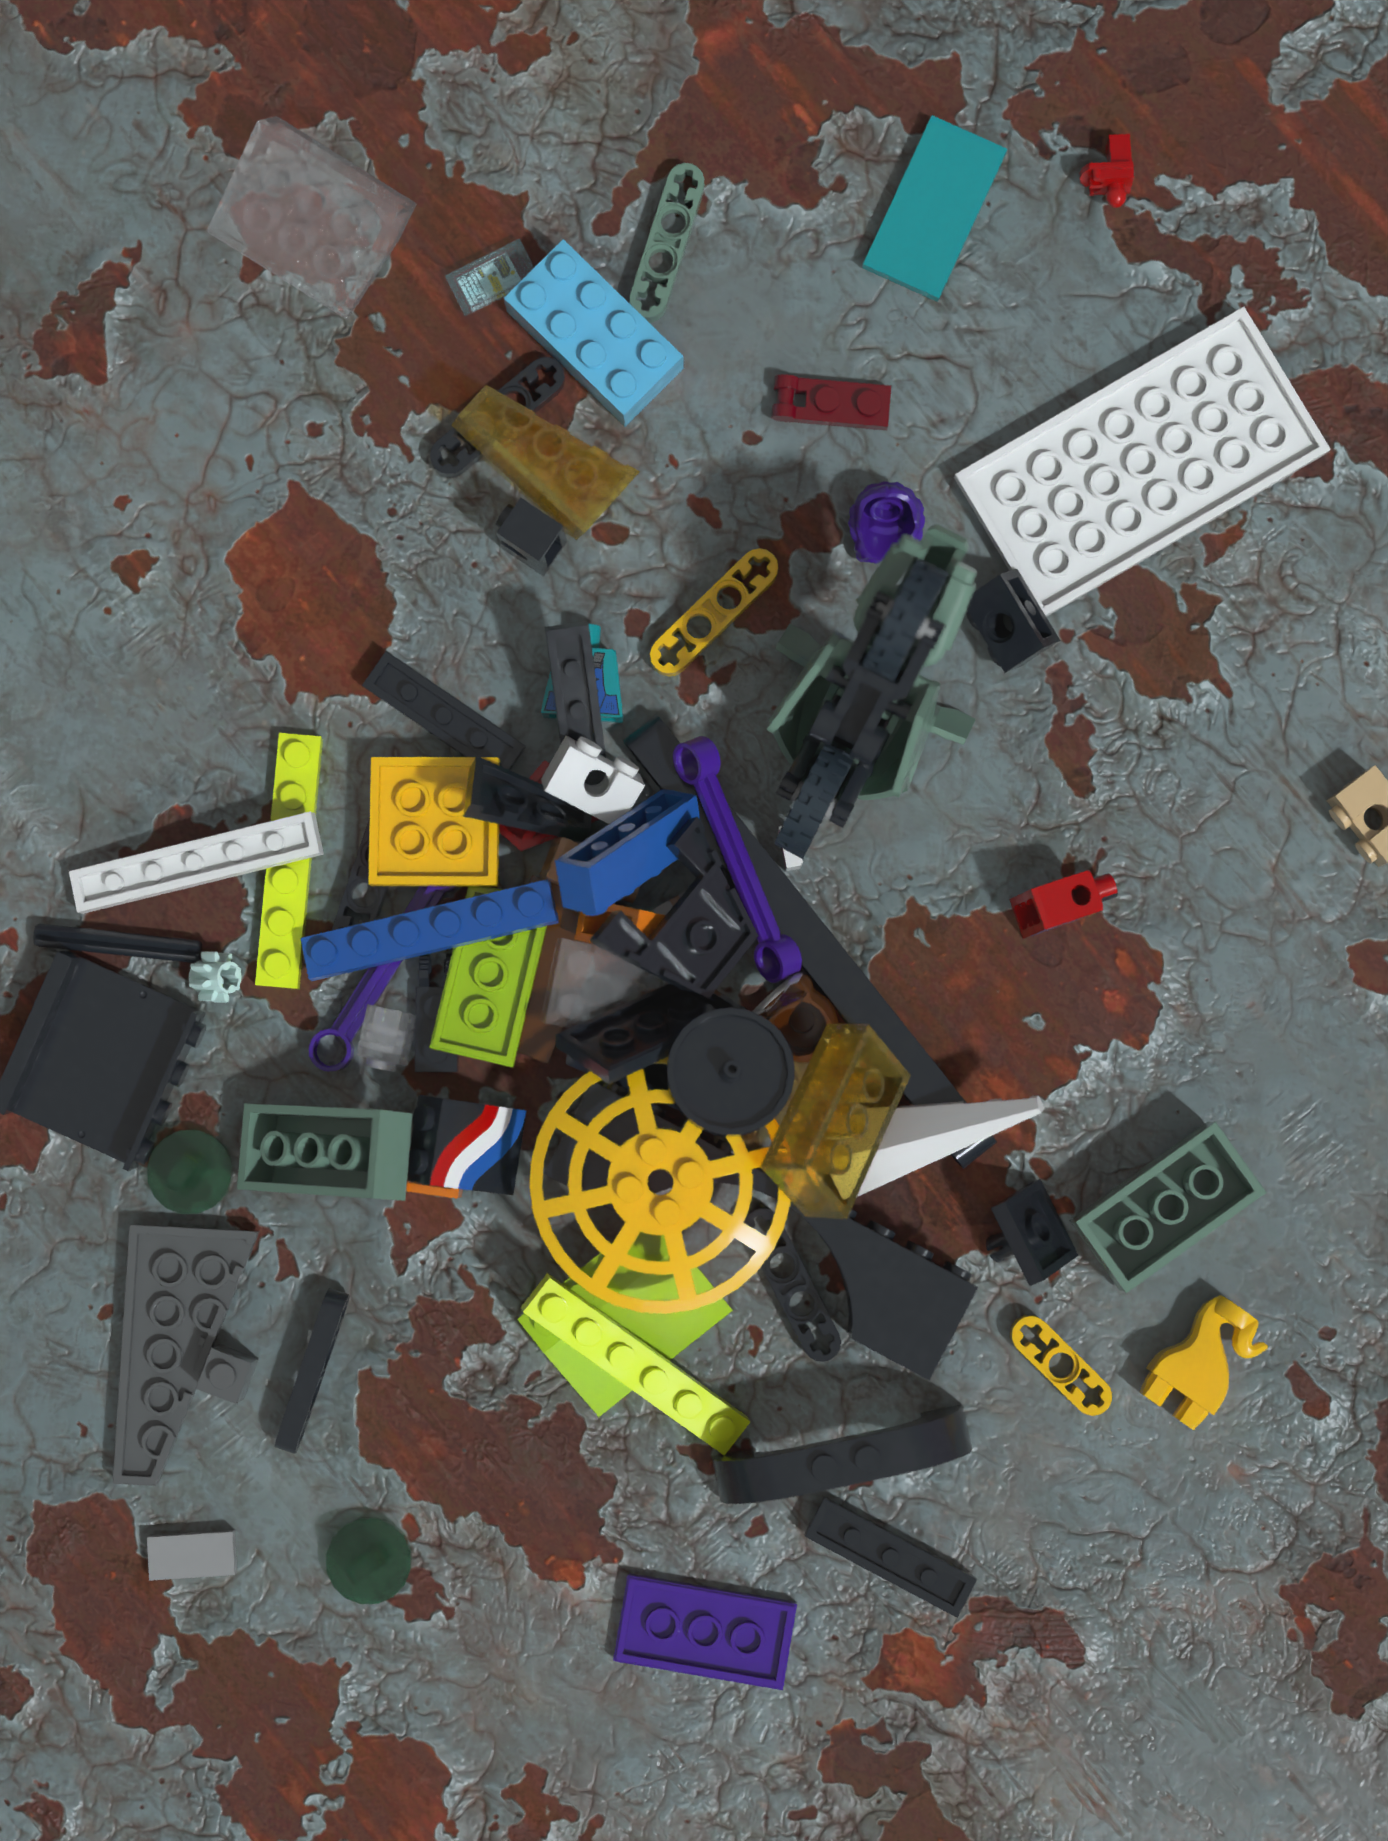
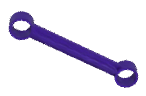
[673,736,802,983]
[308,886,460,1072]

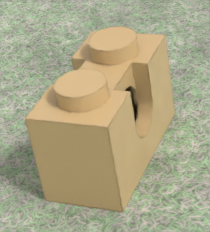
[1326,765,1388,867]

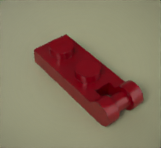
[771,374,892,431]

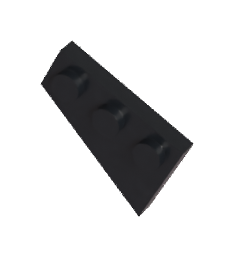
[463,756,592,842]

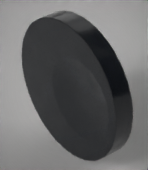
[666,1008,795,1137]

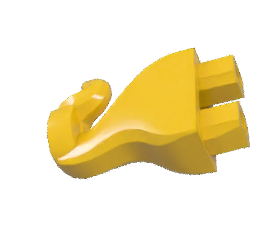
[1139,1295,1268,1430]

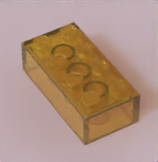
[761,1024,911,1219]

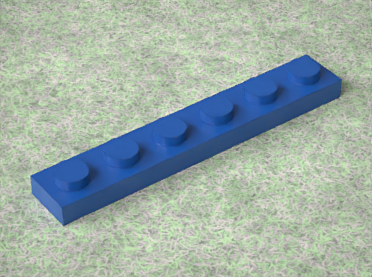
[300,879,559,981]

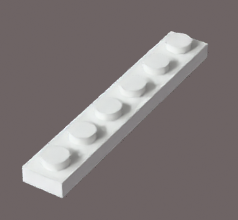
[69,811,324,914]

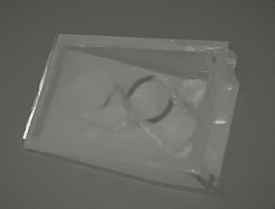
[540,938,669,1028]

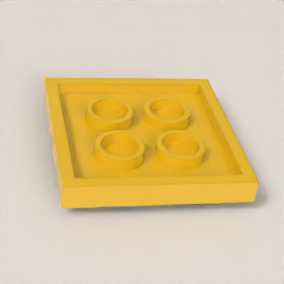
[368,757,500,887]

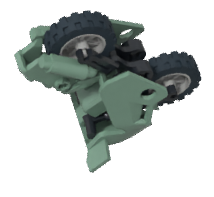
[766,524,977,859]

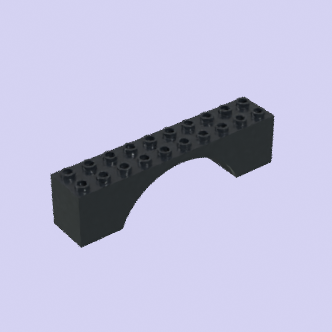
[544,1081,978,1381]

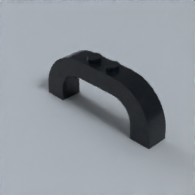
[712,1404,973,1504]

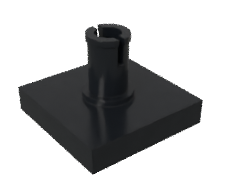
[986,1179,1078,1286]

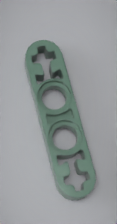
[629,163,705,323]

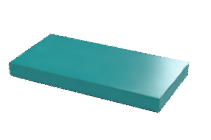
[862,115,1008,302]

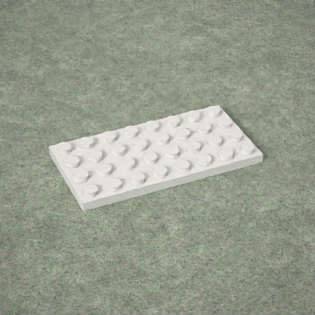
[954,307,1331,617]

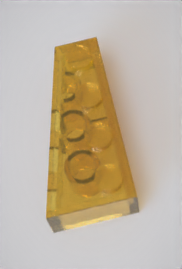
[452,385,640,540]

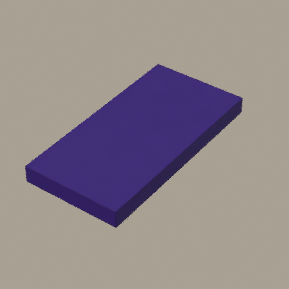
[613,1573,797,1690]

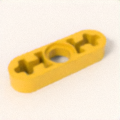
[1010,1315,1112,1416]

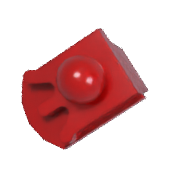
[1079,134,1134,208]

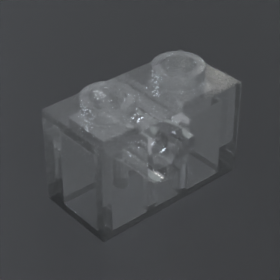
[357,1004,416,1072]

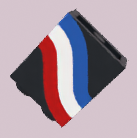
[407,1095,526,1195]

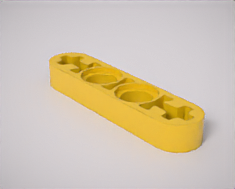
[650,548,778,677]

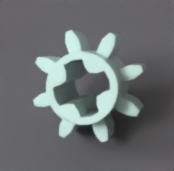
[189,951,241,1003]

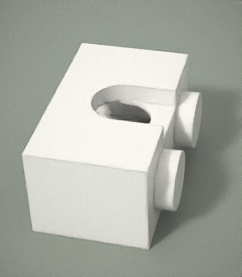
[541,736,645,824]

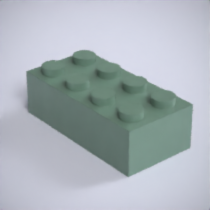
[237,1103,412,1201]
[1069,1122,1267,1293]

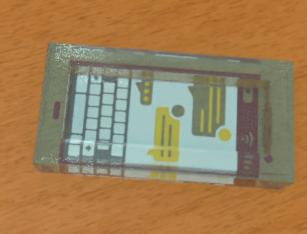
[445,239,534,316]

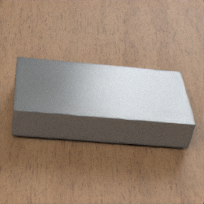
[147,1530,237,1581]

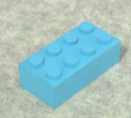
[504,239,684,427]

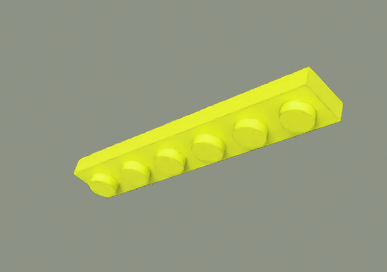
[255,733,323,989]
[521,1273,750,1456]

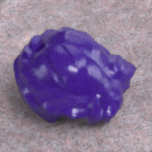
[848,481,925,564]

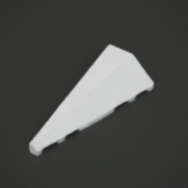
[820,1096,1045,1202]

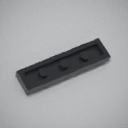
[544,621,606,785]
[362,651,526,770]
[804,1496,977,1618]

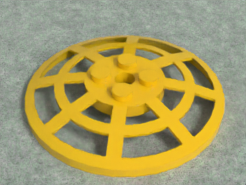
[529,1057,792,1314]

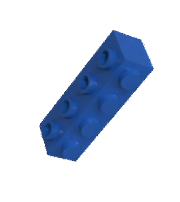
[555,789,700,916]

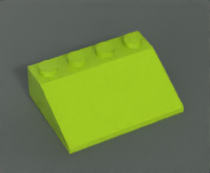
[517,1232,733,1417]

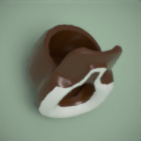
[752,972,839,1064]

